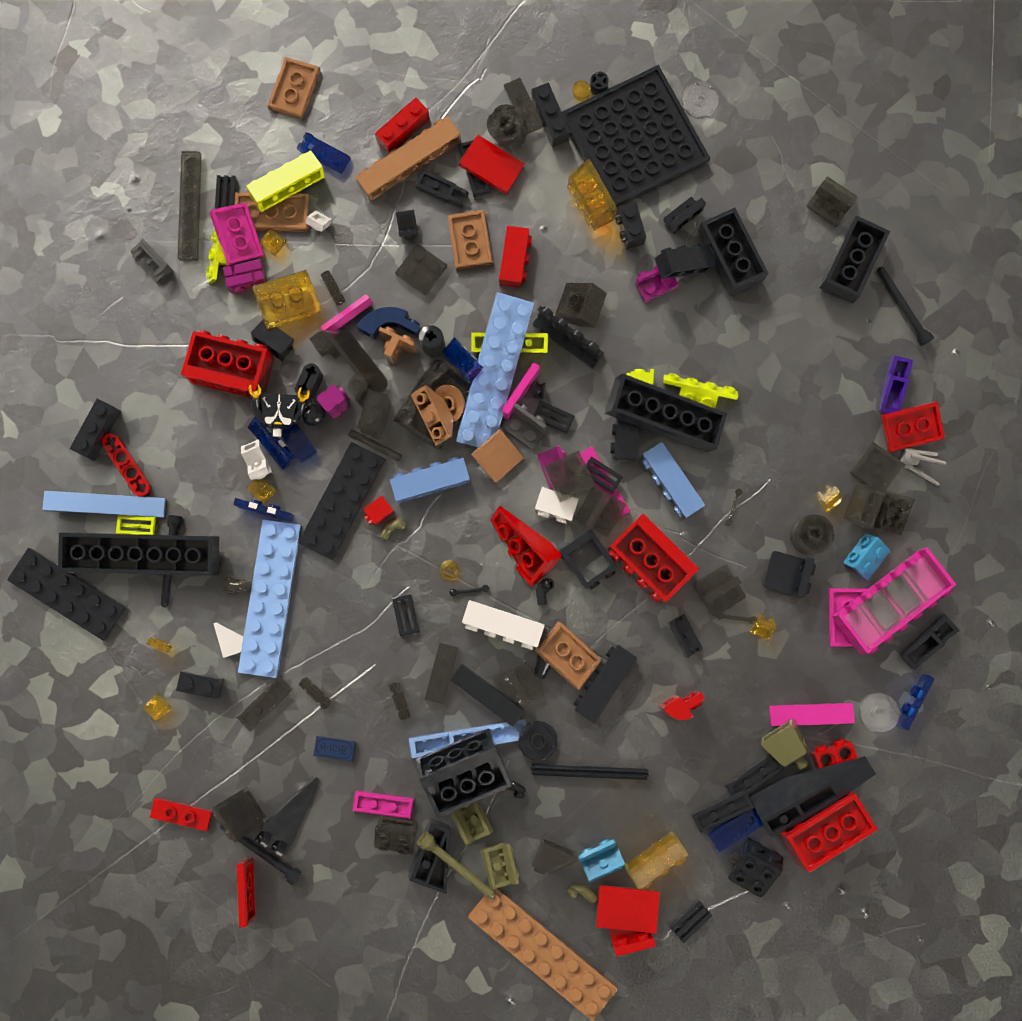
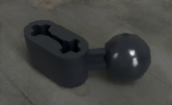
[295,363,326,427]

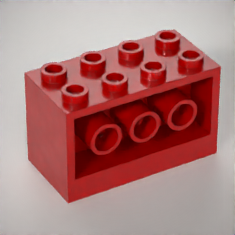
[180,330,275,398]
[607,513,699,604]
[779,792,878,873]

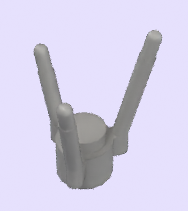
[901,448,946,486]

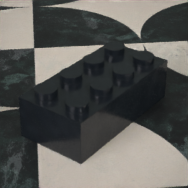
[698,207,769,296]
[819,215,891,304]

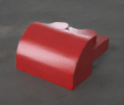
[659,691,705,720]

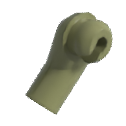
[379,517,406,540]
[567,883,597,904]

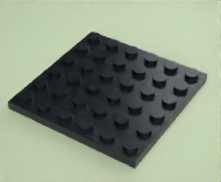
[562,64,710,209]

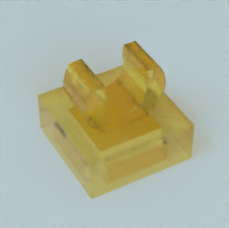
[260,229,287,256]
[817,485,842,512]
[750,613,777,639]
[143,693,172,721]

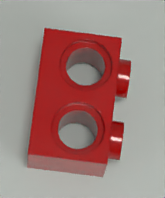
[810,738,858,769]

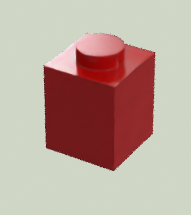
[363,495,395,526]

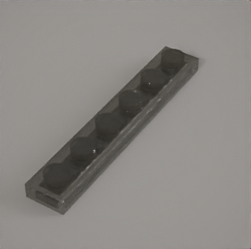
[178,151,202,261]

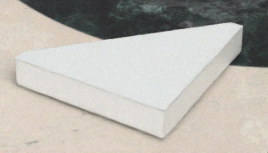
[213,623,244,658]

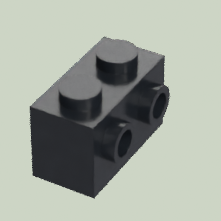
[615,202,646,249]

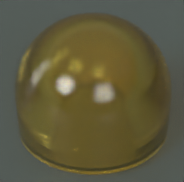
[439,560,459,580]

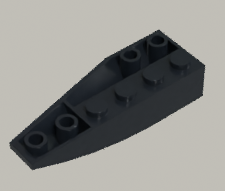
[750,756,876,837]

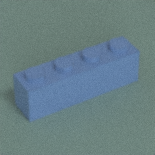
[641,442,705,520]
[390,456,470,504]

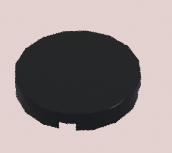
[518,721,557,761]

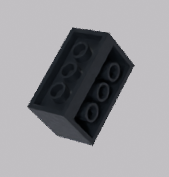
[416,728,512,818]

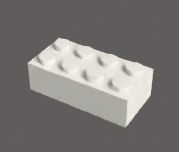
[462,600,544,650]

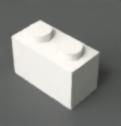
[535,487,579,524]

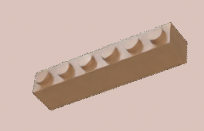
[356,116,461,202]

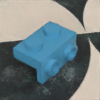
[843,533,890,581]
[578,839,626,883]

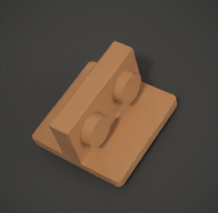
[379,327,418,366]

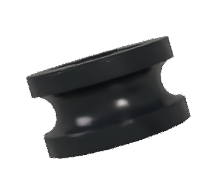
[534,381,546,399]

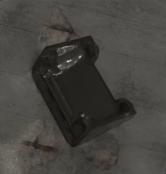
[309,330,388,408]
[393,360,472,450]

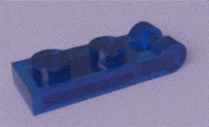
[296,132,351,174]
[708,807,764,852]

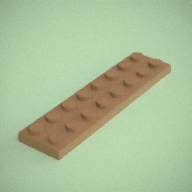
[468,888,618,1021]

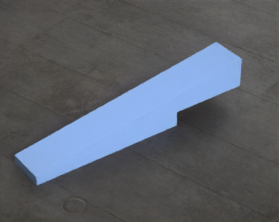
[43,491,166,518]
[408,719,526,758]

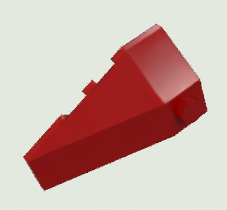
[490,506,562,586]

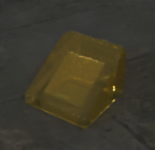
[247,478,276,503]

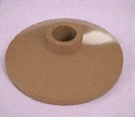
[435,385,465,422]

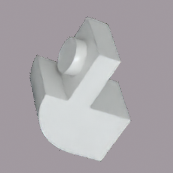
[241,440,272,480]

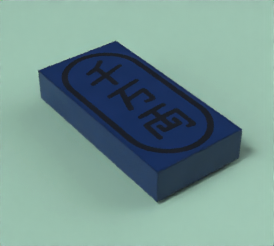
[313,736,356,761]

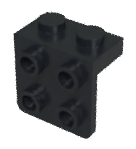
[763,551,816,598]
[728,837,784,897]

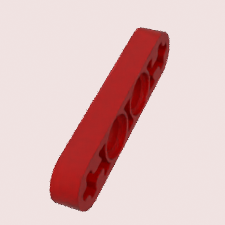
[102,433,152,497]

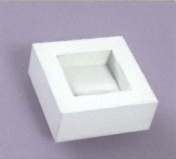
[305,211,332,232]

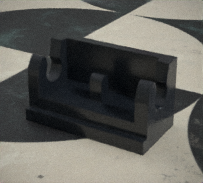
[251,318,294,362]
[667,614,702,657]

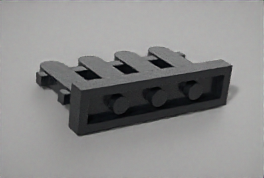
[533,305,604,369]

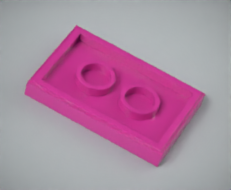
[209,202,264,266]
[502,363,540,420]
[828,588,869,647]

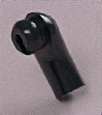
[536,578,554,605]
[506,780,526,798]

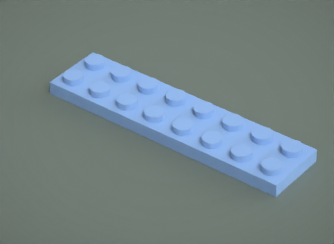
[456,292,534,447]
[238,520,302,678]

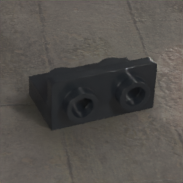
[663,197,706,234]

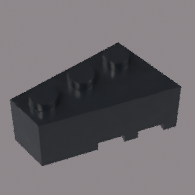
[408,818,450,894]

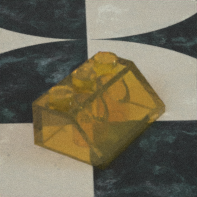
[567,159,616,230]
[252,270,321,329]
[625,831,688,890]

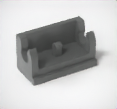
[131,238,173,284]

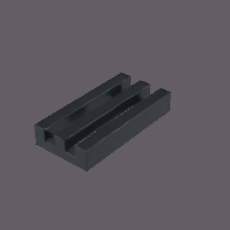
[215,175,237,209]
[534,400,575,434]
[581,456,623,494]
[392,594,419,636]
[669,900,712,944]

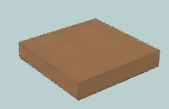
[471,429,524,483]

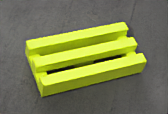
[116,515,158,535]

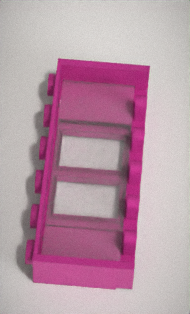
[832,547,957,655]

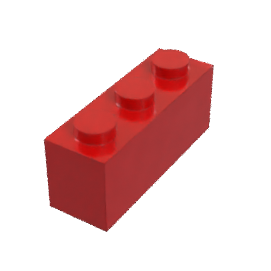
[375,97,430,154]
[499,225,532,288]

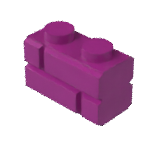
[223,259,268,294]
[317,385,351,419]

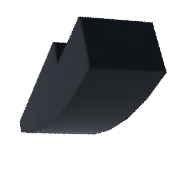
[901,613,960,670]

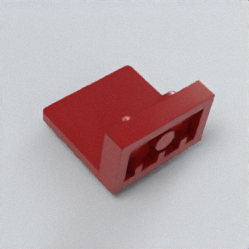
[609,929,656,957]

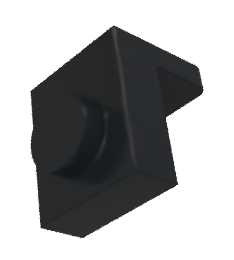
[396,209,418,239]

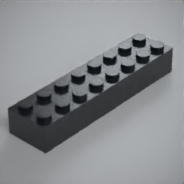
[58,532,219,576]

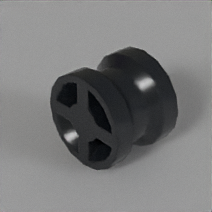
[590,71,609,95]

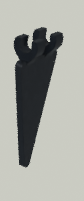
[255,777,319,857]

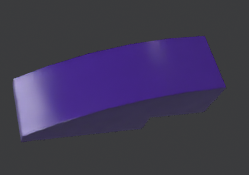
[879,355,914,413]

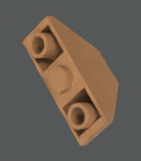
[411,385,453,446]

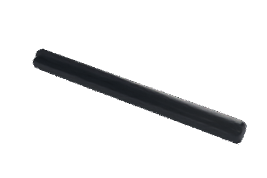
[532,764,649,780]

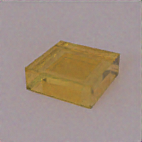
[146,637,172,653]

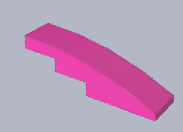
[769,703,855,726]

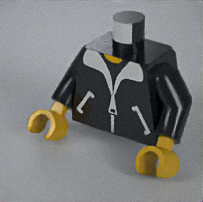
[249,384,310,439]

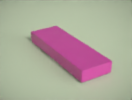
[321,294,373,336]
[353,790,414,819]

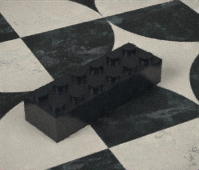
[604,374,727,452]

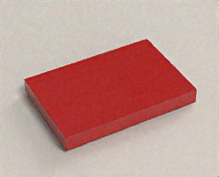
[458,134,525,195]
[881,401,945,452]
[237,857,256,928]
[596,885,660,934]

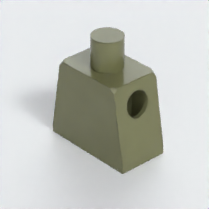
[761,718,808,770]

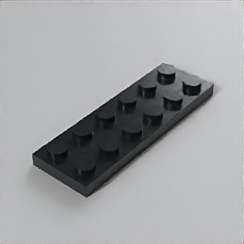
[298,442,386,560]
[7,547,126,641]

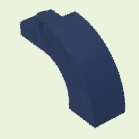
[356,307,422,340]

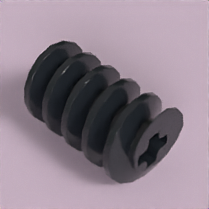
[419,325,445,357]

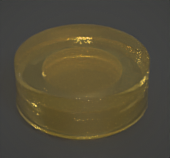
[572,80,591,101]

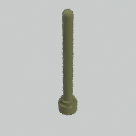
[417,832,495,898]

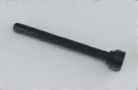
[877,266,934,346]
[160,515,182,607]
[220,822,302,886]

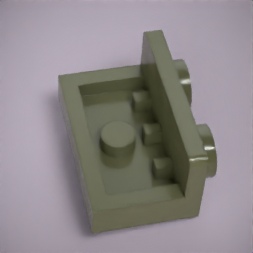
[451,801,493,845]
[481,843,519,890]

